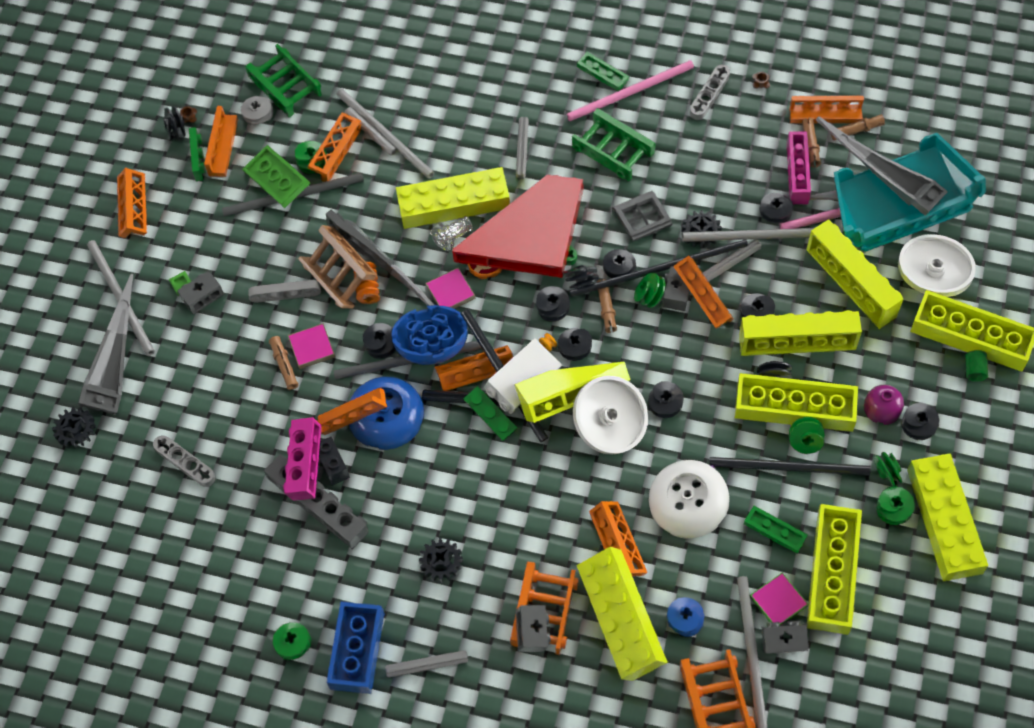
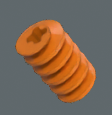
[353,262,380,304]

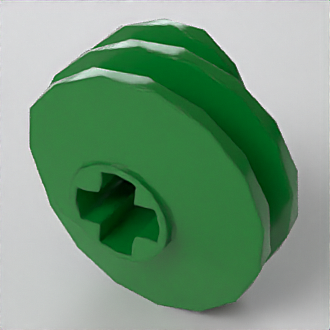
[294,140,328,174]
[634,273,665,308]
[788,417,825,454]
[873,452,903,486]
[876,486,915,525]
[273,622,312,660]

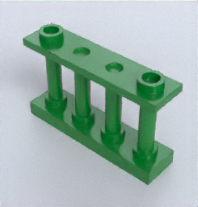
[245,44,322,118]
[572,108,655,182]

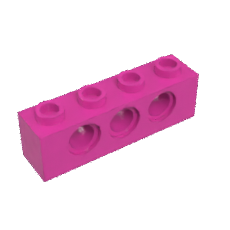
[786,131,811,204]
[283,417,322,501]

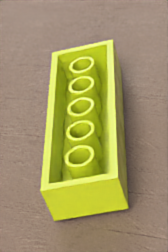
[396,167,510,229]
[807,219,903,329]
[910,290,1034,372]
[739,310,862,356]
[734,373,858,432]
[907,453,989,582]
[807,504,862,635]
[576,547,668,681]

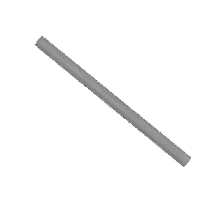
[337,89,434,179]
[682,228,814,242]
[87,240,155,356]
[737,576,767,728]

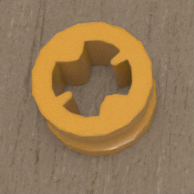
[539,333,557,352]

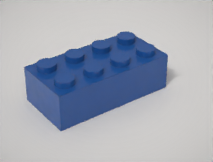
[326,602,384,694]

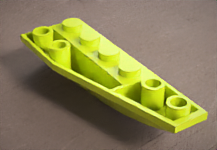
[514,362,630,423]

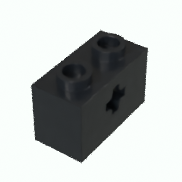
[319,436,350,486]

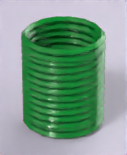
[965,350,988,381]

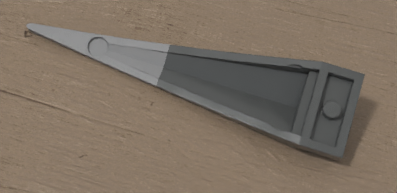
[816,117,948,216]
[326,209,435,306]
[78,274,133,415]

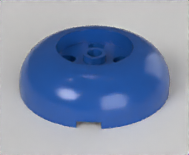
[392,305,468,365]
[349,376,424,450]

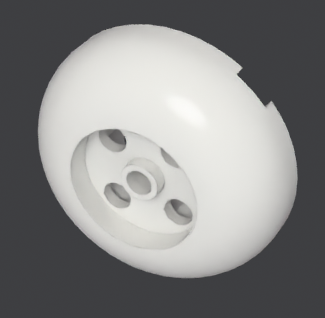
[649,460,729,538]

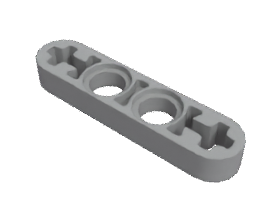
[690,65,730,120]
[248,280,321,303]
[153,435,216,487]

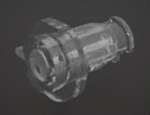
[429,216,473,251]

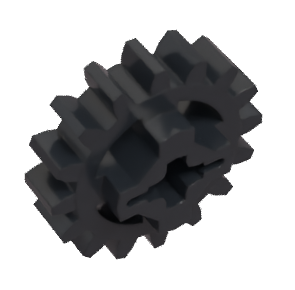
[681,210,722,248]
[52,407,96,449]
[419,538,463,583]

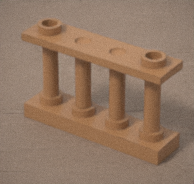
[298,225,377,309]

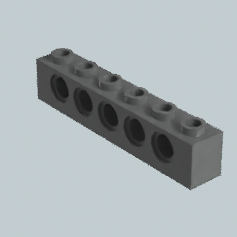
[264,454,369,549]

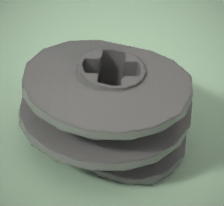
[241,96,273,125]

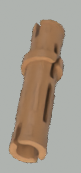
[831,114,885,140]
[802,118,821,167]
[597,279,617,333]
[269,336,299,390]

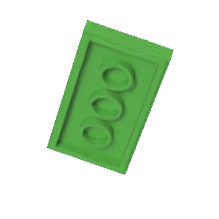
[242,145,310,209]

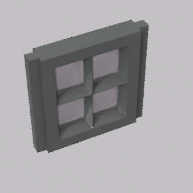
[613,191,673,242]

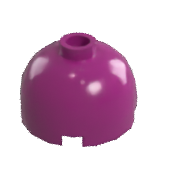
[864,385,904,425]

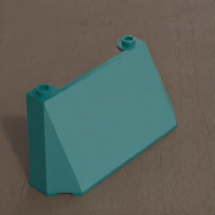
[834,132,986,252]

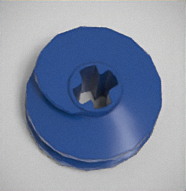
[667,597,704,637]

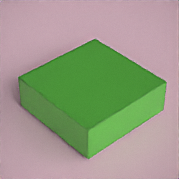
[169,271,191,296]

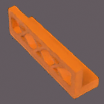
[789,96,864,123]
[204,106,238,177]
[308,112,361,182]
[117,168,147,238]
[673,255,734,329]
[435,345,513,391]
[317,387,387,435]
[589,501,648,576]

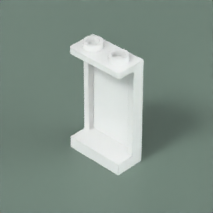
[484,338,562,414]

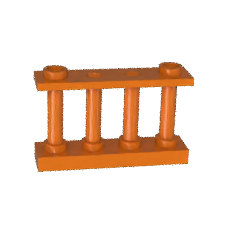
[510,561,579,655]
[680,649,756,728]

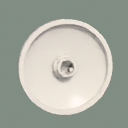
[898,235,976,297]
[573,376,648,455]

